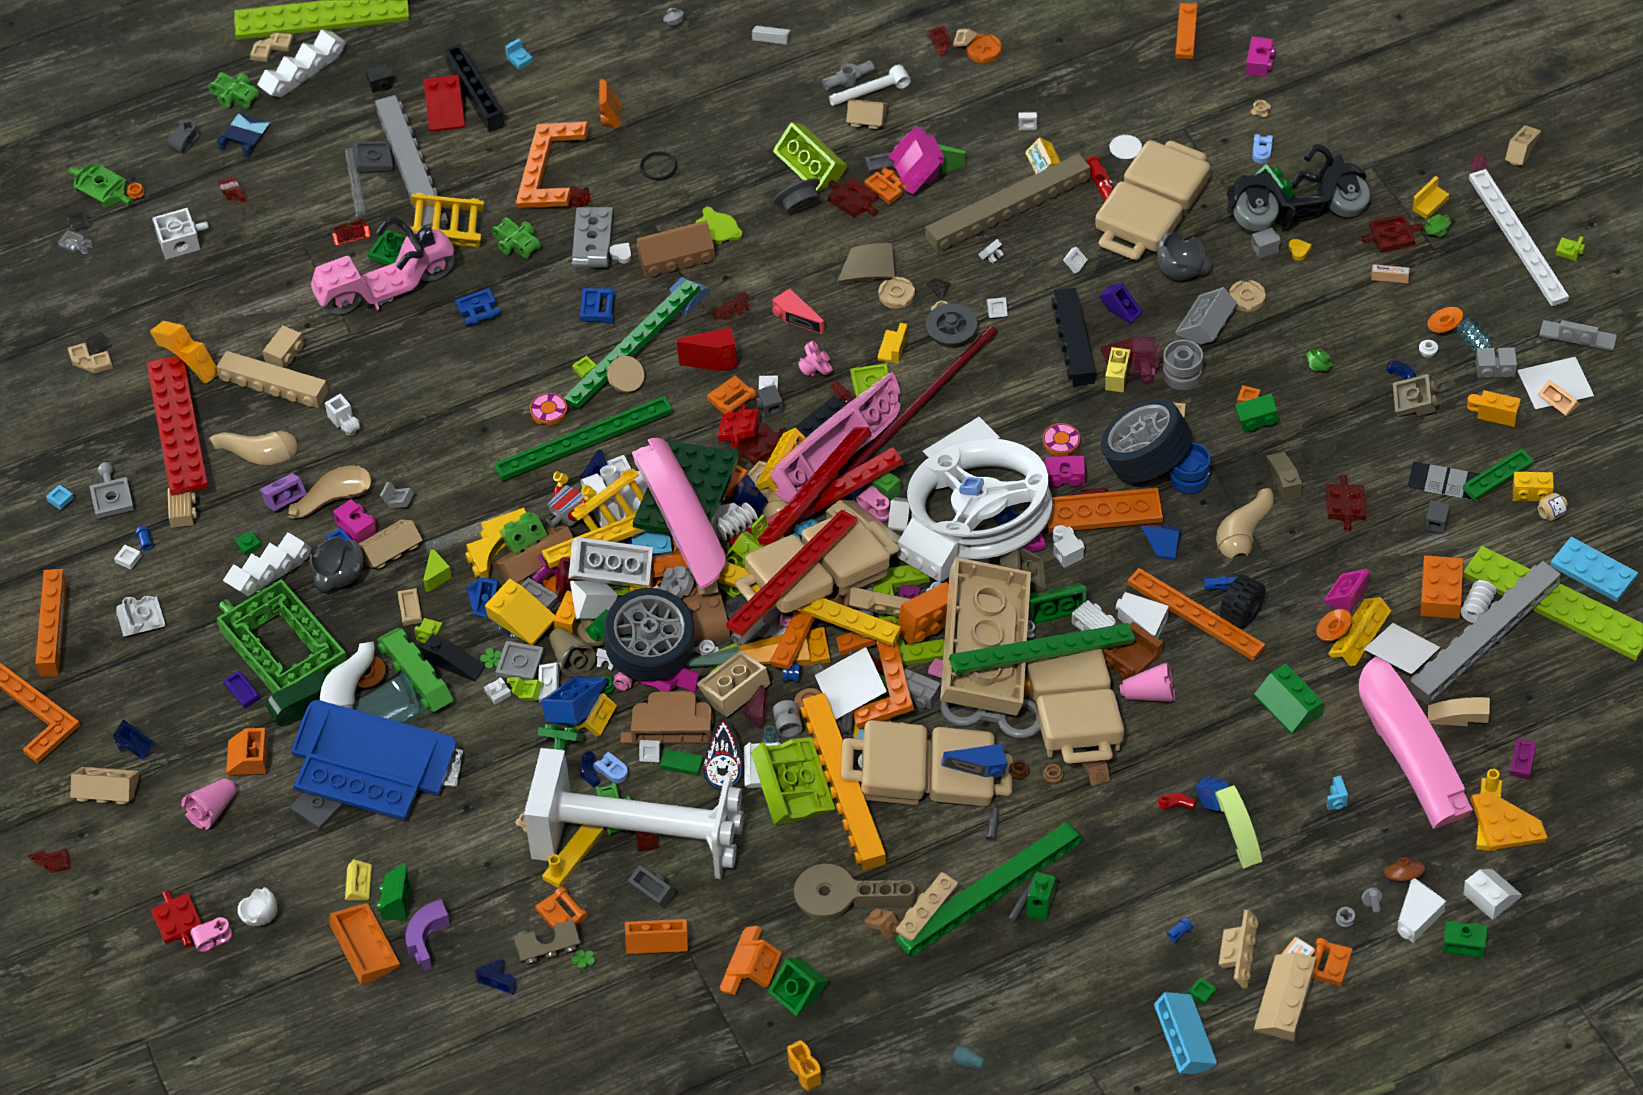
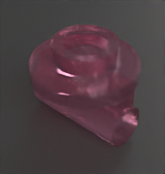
[1470,154,1488,171]

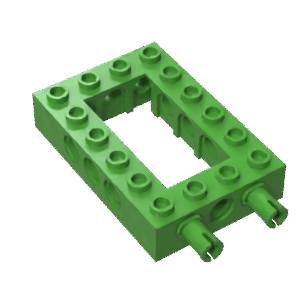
[217,579,347,694]

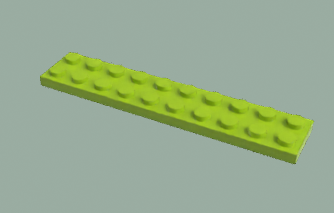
[234,0,409,40]
[1462,546,1643,661]

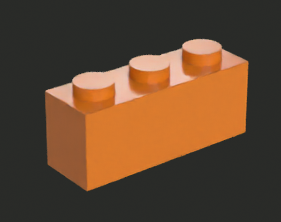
[625,919,688,954]

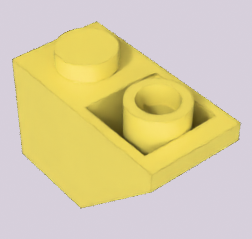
[1105,347,1130,392]

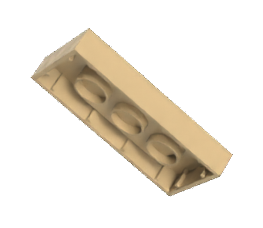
[940,557,1031,716]

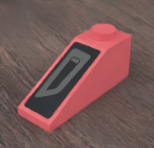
[772,288,825,334]

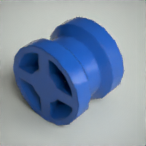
[783,663,801,683]

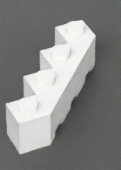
[258,30,346,97]
[223,532,312,596]

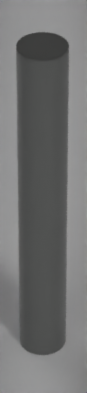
[1008,871,1037,923]

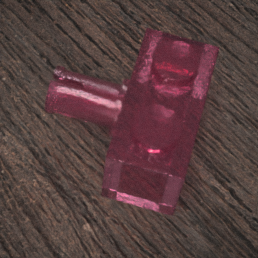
[1132,337,1159,382]

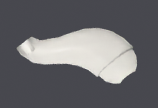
[320,642,375,709]

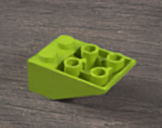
[717,531,766,598]

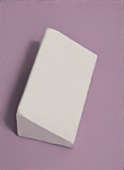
[752,26,790,44]

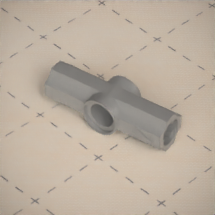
[731,606,784,646]

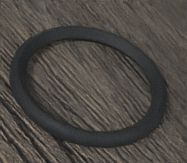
[640,151,677,180]

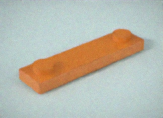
[1175,3,1197,59]

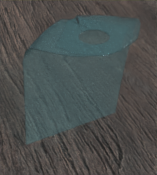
[353,672,420,722]

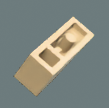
[1505,125,1541,166]

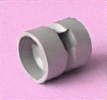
[772,700,802,738]

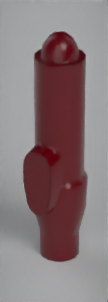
[1071,487,1108,495]

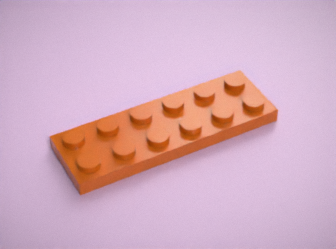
[1047,488,1163,533]

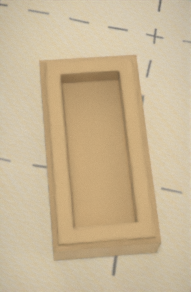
[398,588,422,626]

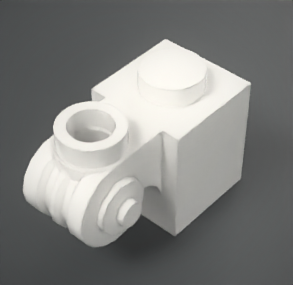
[325,394,360,436]
[1053,525,1085,568]

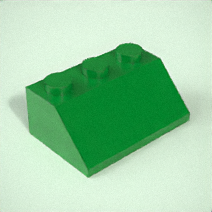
[1028,583,1086,625]
[1254,663,1324,735]

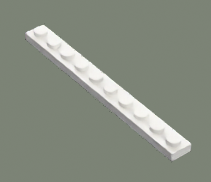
[1469,169,1569,306]

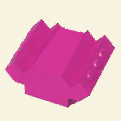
[888,126,944,194]

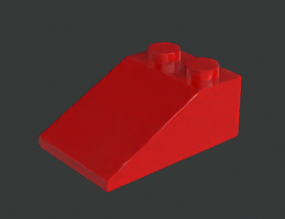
[424,75,465,132]
[676,327,737,371]

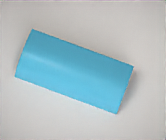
[1154,992,1217,1074]

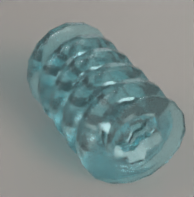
[1455,316,1493,354]

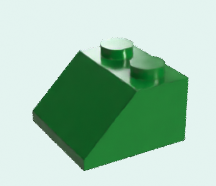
[377,864,411,921]
[767,957,828,1016]

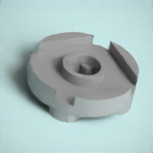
[659,566,694,599]

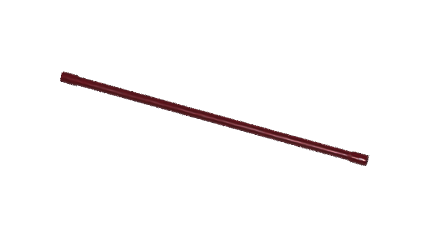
[783,325,998,537]

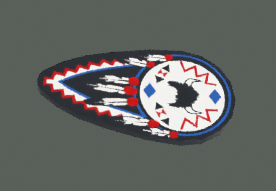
[703,720,743,790]

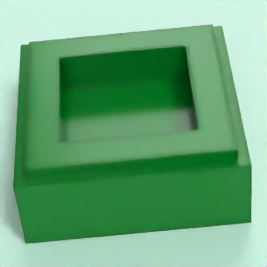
[1188,977,1217,1006]

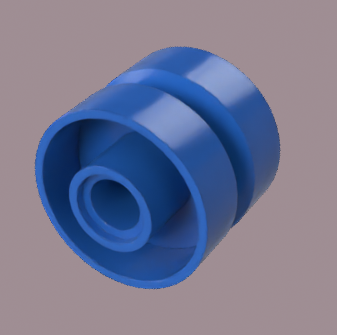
[1169,442,1210,494]

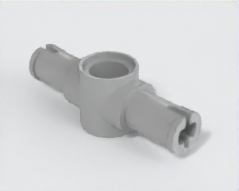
[822,60,874,90]

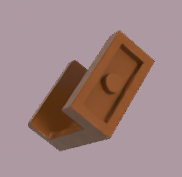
[1103,622,1163,679]

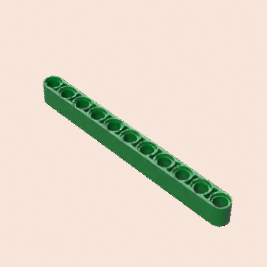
[896,822,1082,957]

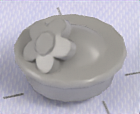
[663,8,684,26]

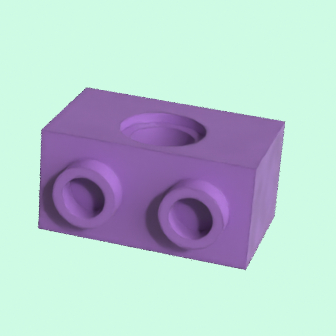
[259,473,307,511]

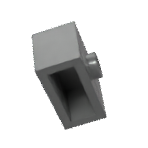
[628,865,676,909]

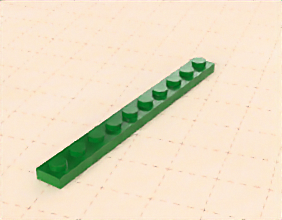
[563,279,701,409]
[494,396,673,481]
[948,623,1135,675]

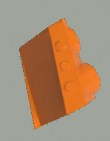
[599,79,622,128]

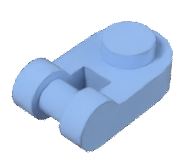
[1253,134,1273,164]
[593,752,628,783]

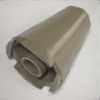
[549,628,596,678]

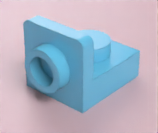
[505,39,533,70]
[1327,776,1348,810]

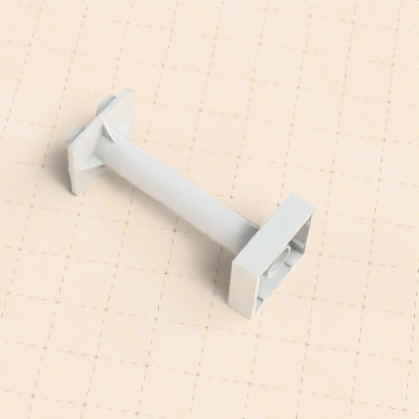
[524,748,744,879]

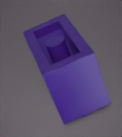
[1099,282,1142,323]

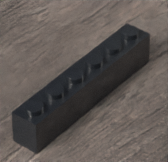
[444,43,505,132]
[1051,288,1095,387]

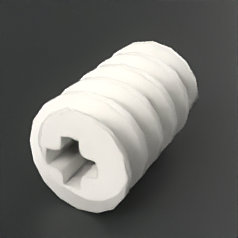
[716,503,758,541]
[1460,580,1497,623]

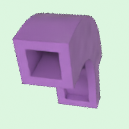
[406,899,450,971]

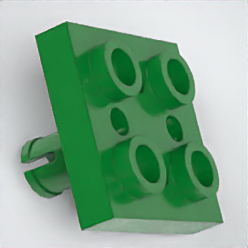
[368,230,407,265]
[538,724,585,751]

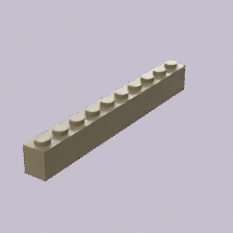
[925,153,1090,252]

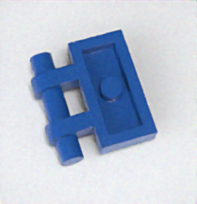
[455,288,501,326]

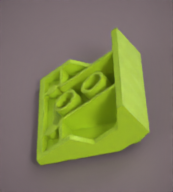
[751,737,835,825]

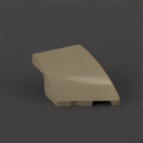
[837,243,895,283]

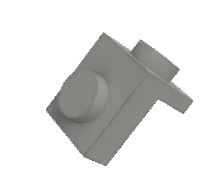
[380,482,414,508]

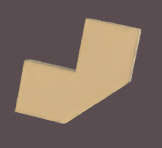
[250,33,294,62]
[68,343,113,373]

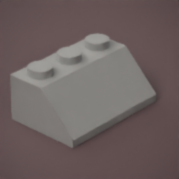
[1175,287,1237,344]

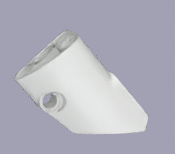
[581,465,648,527]

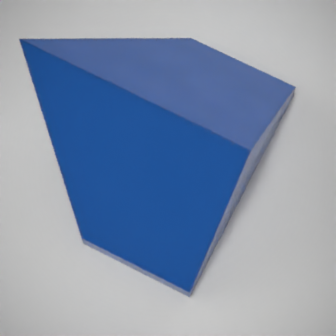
[1141,525,1181,560]
[466,577,500,618]

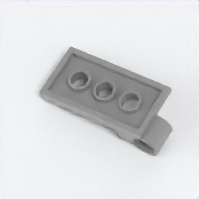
[572,207,613,268]

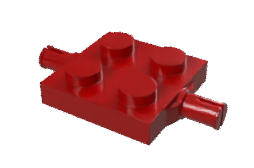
[717,404,760,448]
[151,890,202,948]

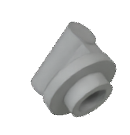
[1362,888,1382,912]

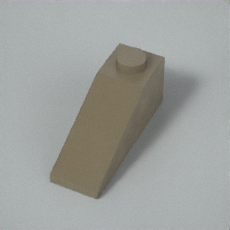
[1266,452,1302,501]

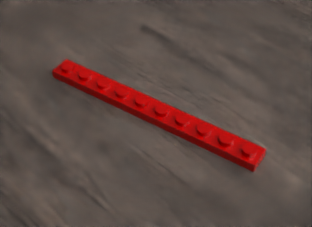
[757,427,872,545]
[728,447,903,546]
[726,509,857,637]

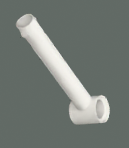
[829,65,911,106]

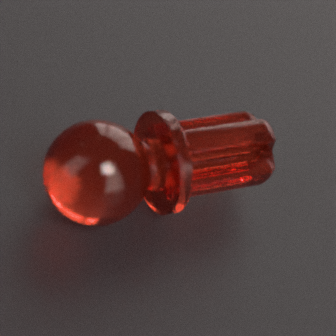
[830,381,856,405]

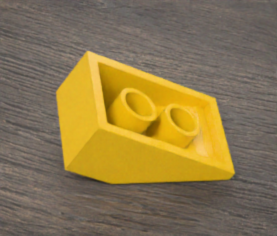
[485,578,555,645]

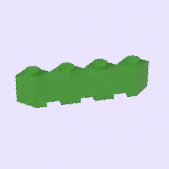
[377,628,454,712]

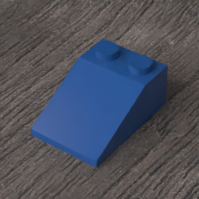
[541,676,607,725]

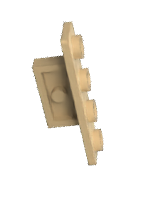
[849,587,911,617]
[896,872,958,942]
[1219,909,1258,989]

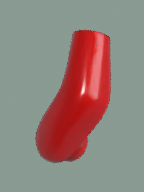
[1157,792,1197,810]

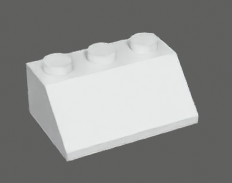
[897,517,958,582]

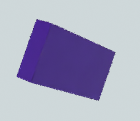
[223,670,261,709]

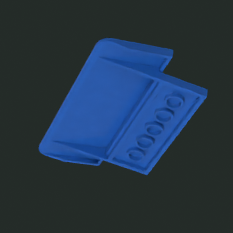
[291,700,456,821]

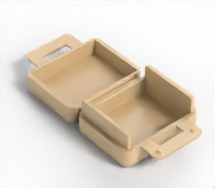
[1095,140,1211,260]
[735,511,899,613]
[1025,649,1124,763]
[841,720,1013,806]

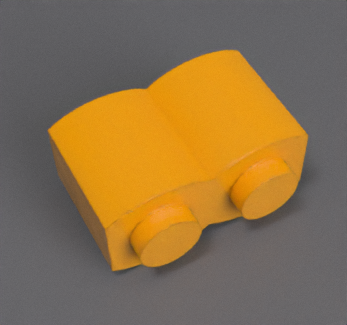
[787,1040,821,1091]

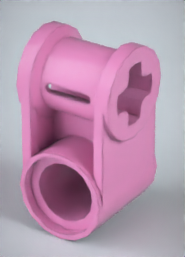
[856,486,890,521]
[191,917,232,952]

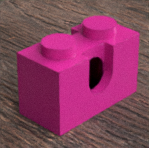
[1246,37,1276,77]
[1046,456,1085,487]
[333,499,376,543]

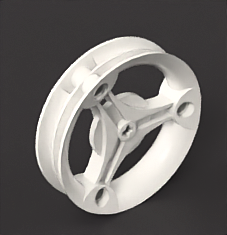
[907,439,1052,559]

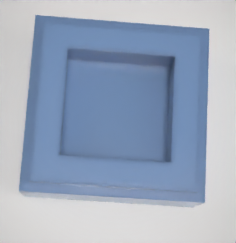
[959,476,984,496]

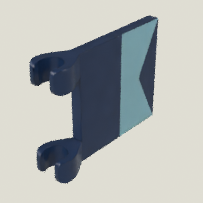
[217,114,270,157]

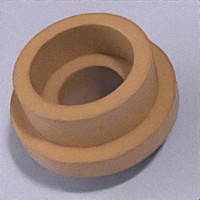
[1043,764,1063,783]

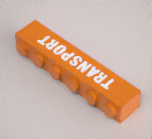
[36,569,67,677]

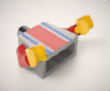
[546,471,596,527]

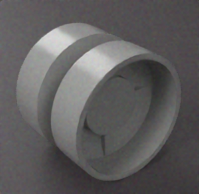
[1163,340,1203,390]

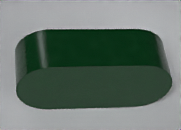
[266,672,328,726]

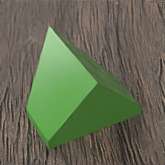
[938,144,966,174]

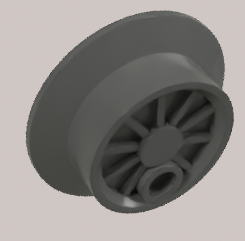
[773,178,820,214]
[926,303,977,348]

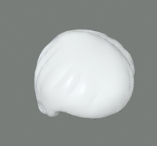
[238,887,277,926]

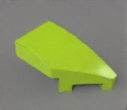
[507,677,543,701]

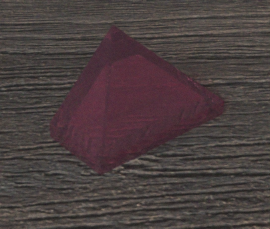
[741,685,765,729]

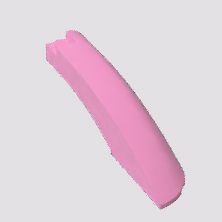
[770,372,901,502]
[632,438,726,590]
[1358,656,1472,829]

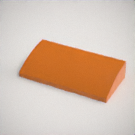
[329,903,400,984]

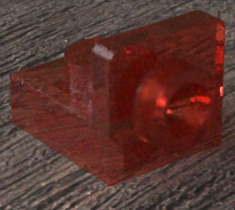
[569,185,591,208]

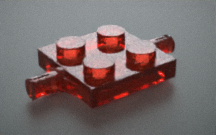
[828,177,879,218]
[1361,214,1423,253]
[737,422,787,466]
[1325,475,1367,531]

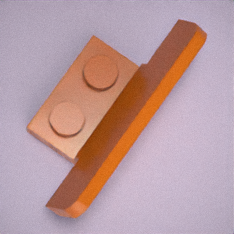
[720,926,782,995]

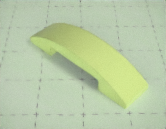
[1215,785,1262,869]

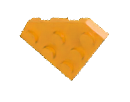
[1470,792,1547,851]

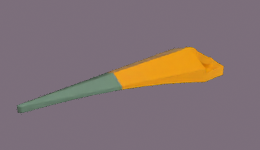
[684,627,831,668]

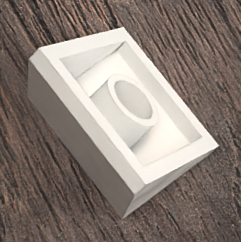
[570,581,618,619]

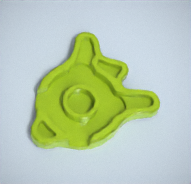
[696,207,742,245]

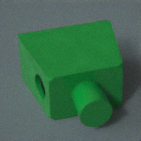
[1027,872,1057,921]

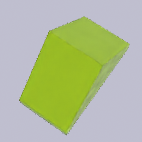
[423,550,451,592]

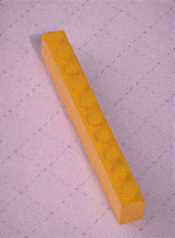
[800,693,886,871]

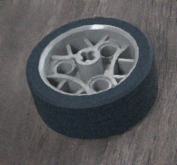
[1100,399,1192,482]
[604,588,694,682]

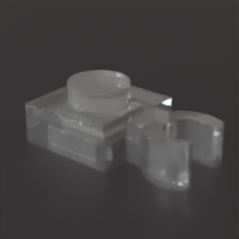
[58,230,93,254]

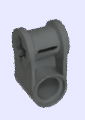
[167,119,199,154]

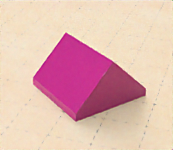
[1323,569,1369,613]

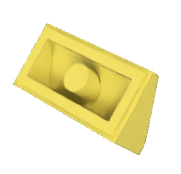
[345,859,372,900]

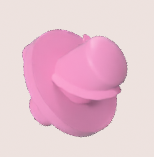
[798,340,833,376]

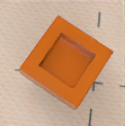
[1237,385,1261,403]

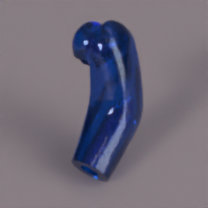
[1386,360,1417,380]
[580,751,600,788]

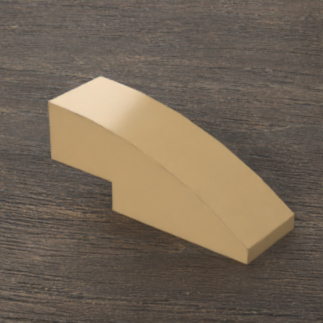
[1428,697,1490,726]

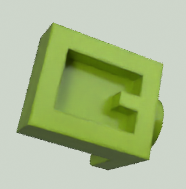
[1555,236,1585,261]
[414,618,443,644]

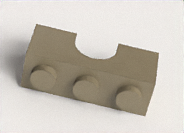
[514,920,580,964]

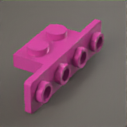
[634,668,699,692]

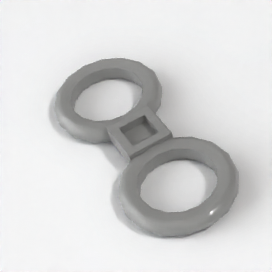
[940,699,1041,738]

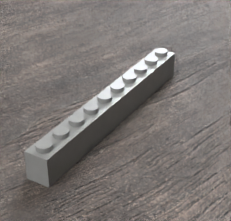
[375,95,448,230]
[1410,561,1561,705]

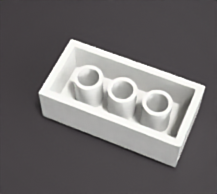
[569,537,653,588]

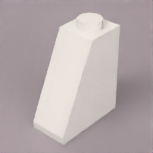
[1116,592,1169,639]
[1397,878,1446,943]

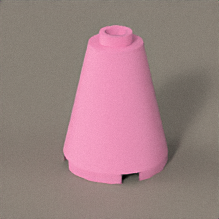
[1120,663,1175,702]
[181,779,236,829]

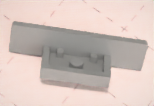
[1539,320,1617,351]

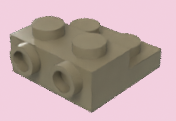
[1393,374,1439,417]

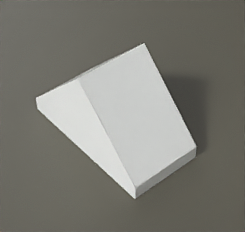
[888,497,911,531]

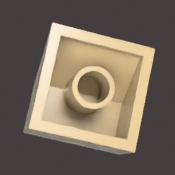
[846,100,888,129]

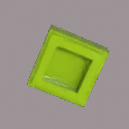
[572,356,597,378]

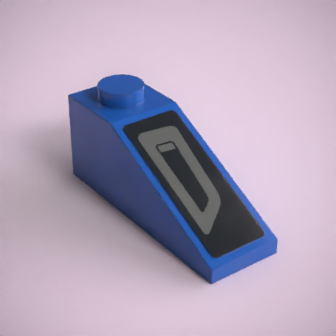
[941,744,1008,777]

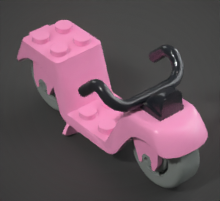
[311,217,454,315]

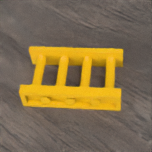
[411,193,484,248]
[571,468,644,531]

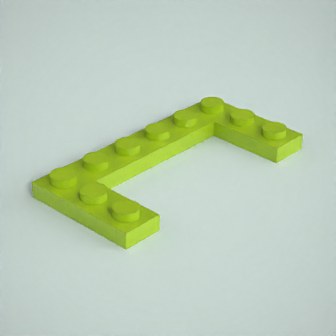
[872,565,944,666]

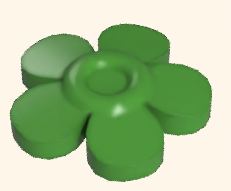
[480,648,502,669]
[571,950,595,969]

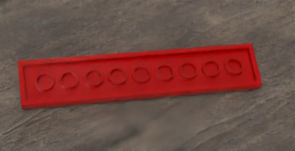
[147,356,208,496]

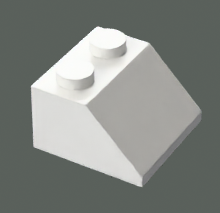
[1463,869,1522,920]

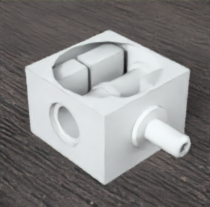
[153,208,208,260]

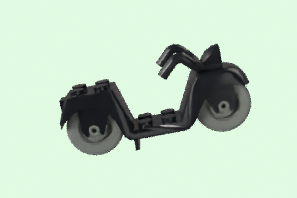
[1227,144,1370,232]

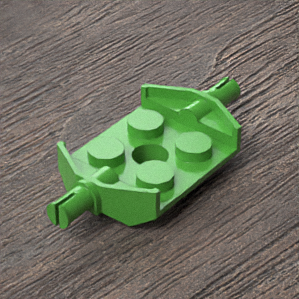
[69,164,133,208]

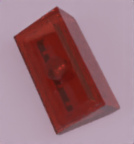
[330,219,370,245]

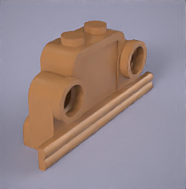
[620,691,713,744]

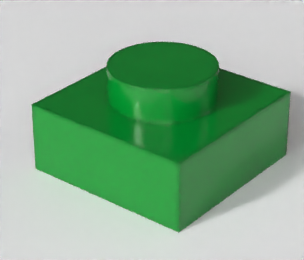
[234,530,261,556]

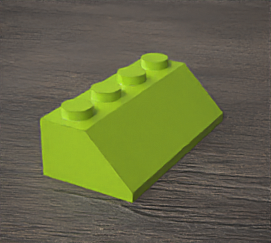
[773,122,848,193]

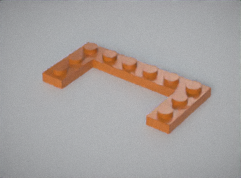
[516,122,589,208]
[836,619,914,729]
[0,663,80,764]

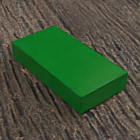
[660,749,703,776]

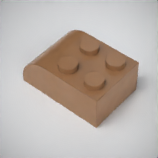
[681,583,730,646]

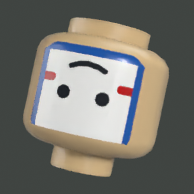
[1538,493,1568,521]

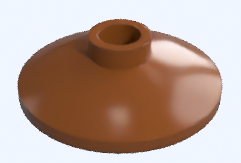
[357,655,386,688]
[1384,858,1425,881]

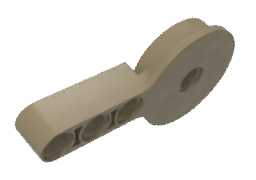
[794,864,916,921]

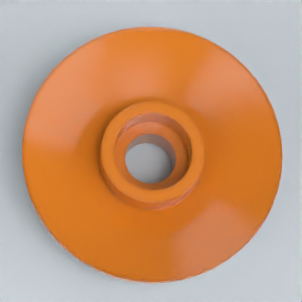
[1427,307,1464,333]
[1316,609,1352,641]

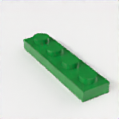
[1463,448,1534,501]

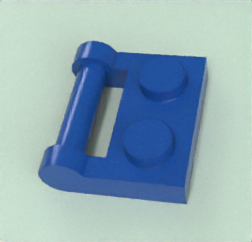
[580,288,616,324]

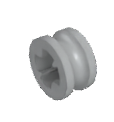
[1336,907,1355,927]

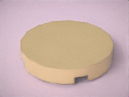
[878,277,915,309]
[1229,280,1266,312]
[607,356,644,393]

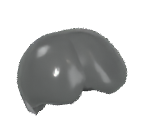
[1157,232,1212,280]
[310,537,363,592]

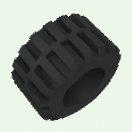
[1220,574,1266,628]

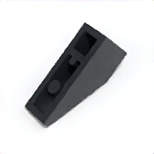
[422,634,485,682]

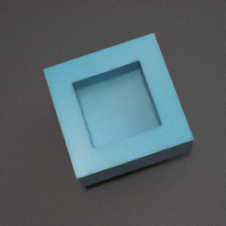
[46,485,74,510]

